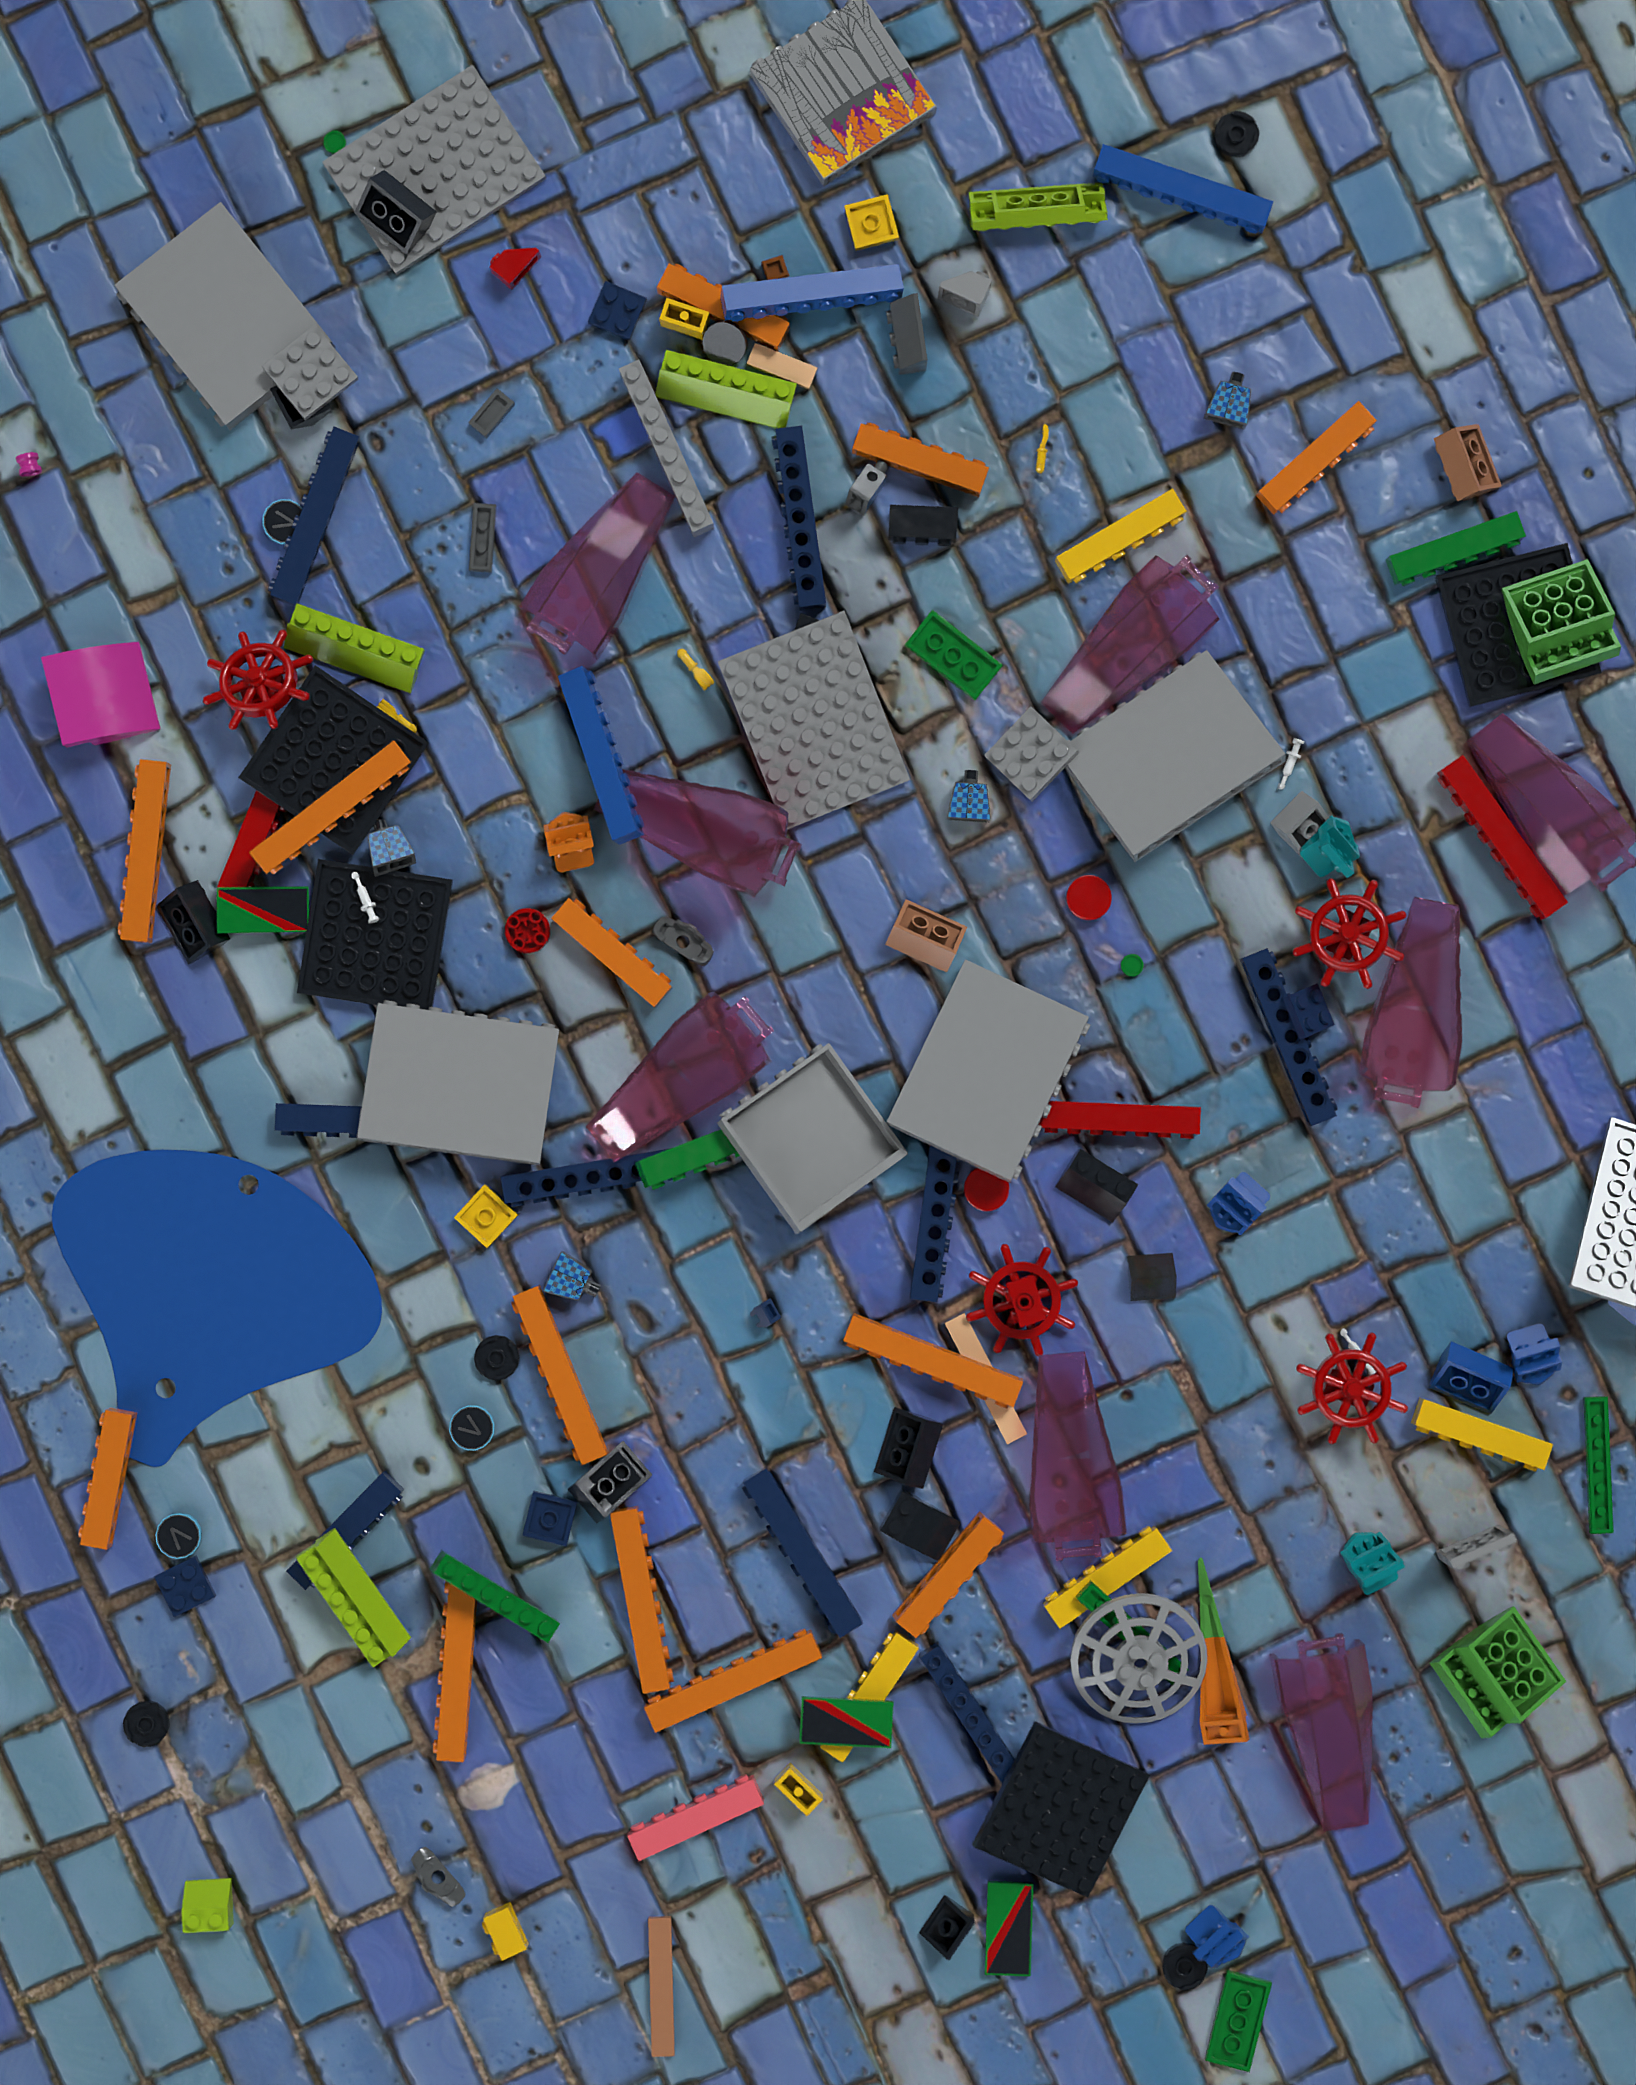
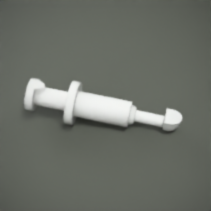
[1277,738,1305,790]
[352,872,379,924]
[1340,1328,1376,1376]

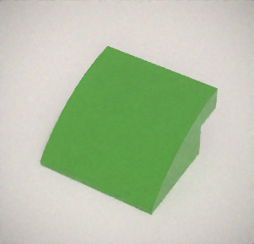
[1502,559,1621,684]
[1430,1606,1567,1738]

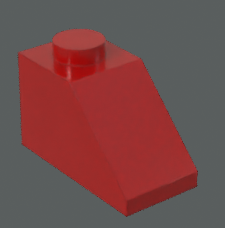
[489,248,541,290]

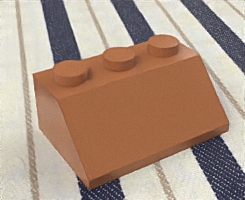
[1434,424,1502,501]
[885,899,967,972]

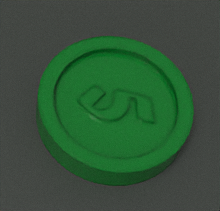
[323,131,346,154]
[1121,954,1144,977]

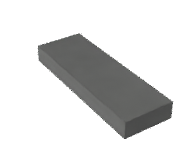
[469,503,497,573]

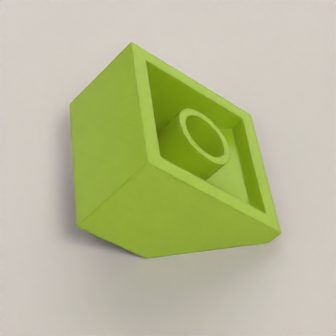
[182,1878,234,1933]

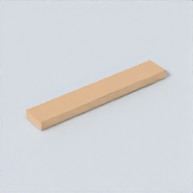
[945,1313,1027,1445]

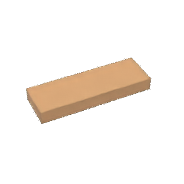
[747,343,818,390]

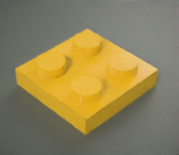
[844,194,899,251]
[454,1184,518,1248]

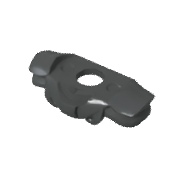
[652,917,714,966]
[411,1847,466,1907]

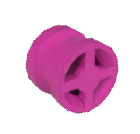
[16,452,42,477]

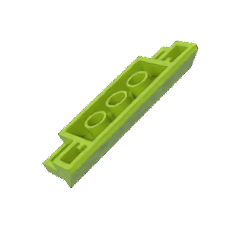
[968,182,1108,231]
[656,350,797,429]
[284,603,425,694]
[296,1528,411,1667]

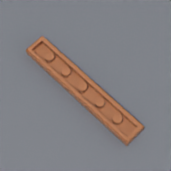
[648,1916,675,2057]

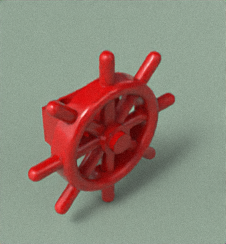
[203,630,313,730]
[1292,878,1406,989]
[966,1244,1078,1357]
[1296,1333,1408,1444]

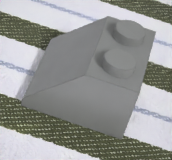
[938,271,992,317]
[1270,791,1329,858]

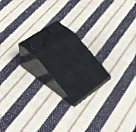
[568,1441,652,1523]
[880,1488,961,1561]

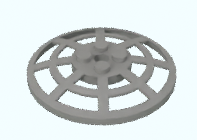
[1070,1593,1207,1724]

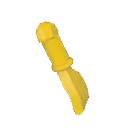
[1036,424,1049,473]
[677,648,715,691]
[376,699,417,733]

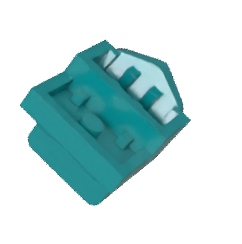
[1300,815,1360,878]
[1340,1532,1405,1595]

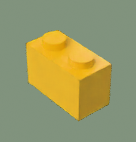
[659,298,710,340]
[774,1763,823,1816]
[482,1902,529,1960]

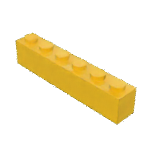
[1055,488,1187,584]
[1411,1397,1553,1472]
[1043,1526,1172,1629]
[820,1630,919,1763]

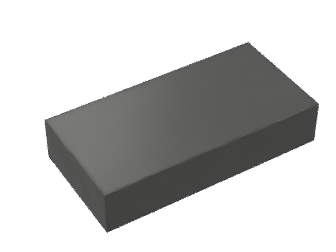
[468,389,515,439]

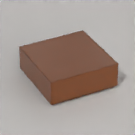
[761,255,789,280]

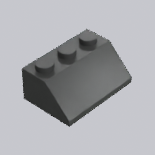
[886,293,928,375]

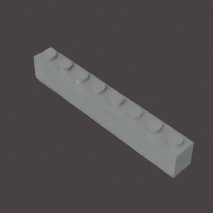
[619,360,714,537]

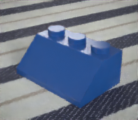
[1428,1341,1514,1414]

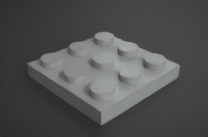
[262,325,359,421]
[984,706,1079,802]
[1436,1525,1517,1570]

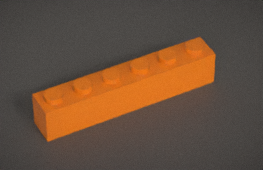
[657,263,790,352]
[1256,401,1377,515]
[852,422,989,497]
[551,898,673,1008]
[78,1408,137,1550]
[892,1511,1005,1638]

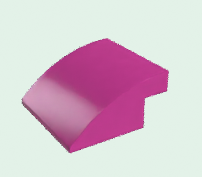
[41,642,161,748]

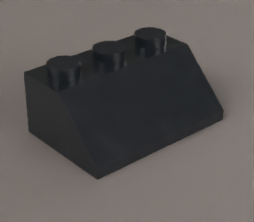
[354,170,437,255]
[888,505,958,546]
[156,880,230,965]
[1055,1149,1139,1223]
[874,1407,944,1489]

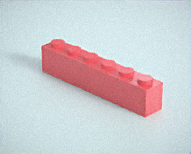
[628,1774,764,1861]

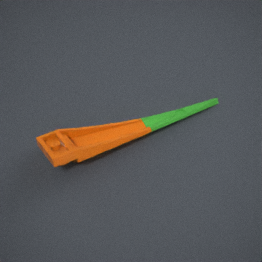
[1198,1558,1249,1745]

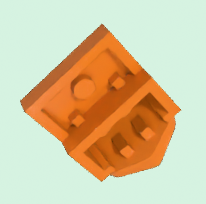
[544,812,594,872]

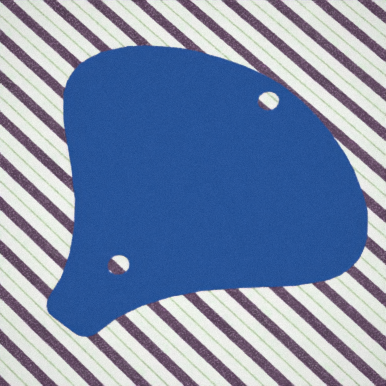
[52,1150,382,1467]

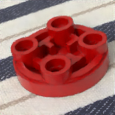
[1066,875,1112,921]
[505,908,551,954]
[964,1168,1009,1211]

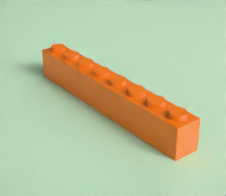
[249,741,411,875]
[118,759,171,943]
[511,1285,609,1465]
[843,1313,1023,1408]
[610,1506,674,1694]
[433,1581,477,1762]
[644,1628,822,1733]

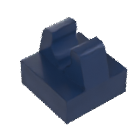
[750,1298,781,1328]

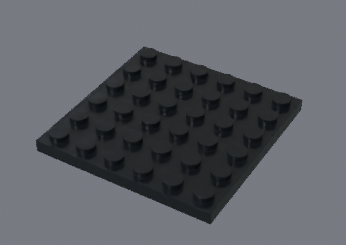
[1435,543,1602,707]
[238,665,429,855]
[297,859,453,1010]
[972,1721,1150,1897]

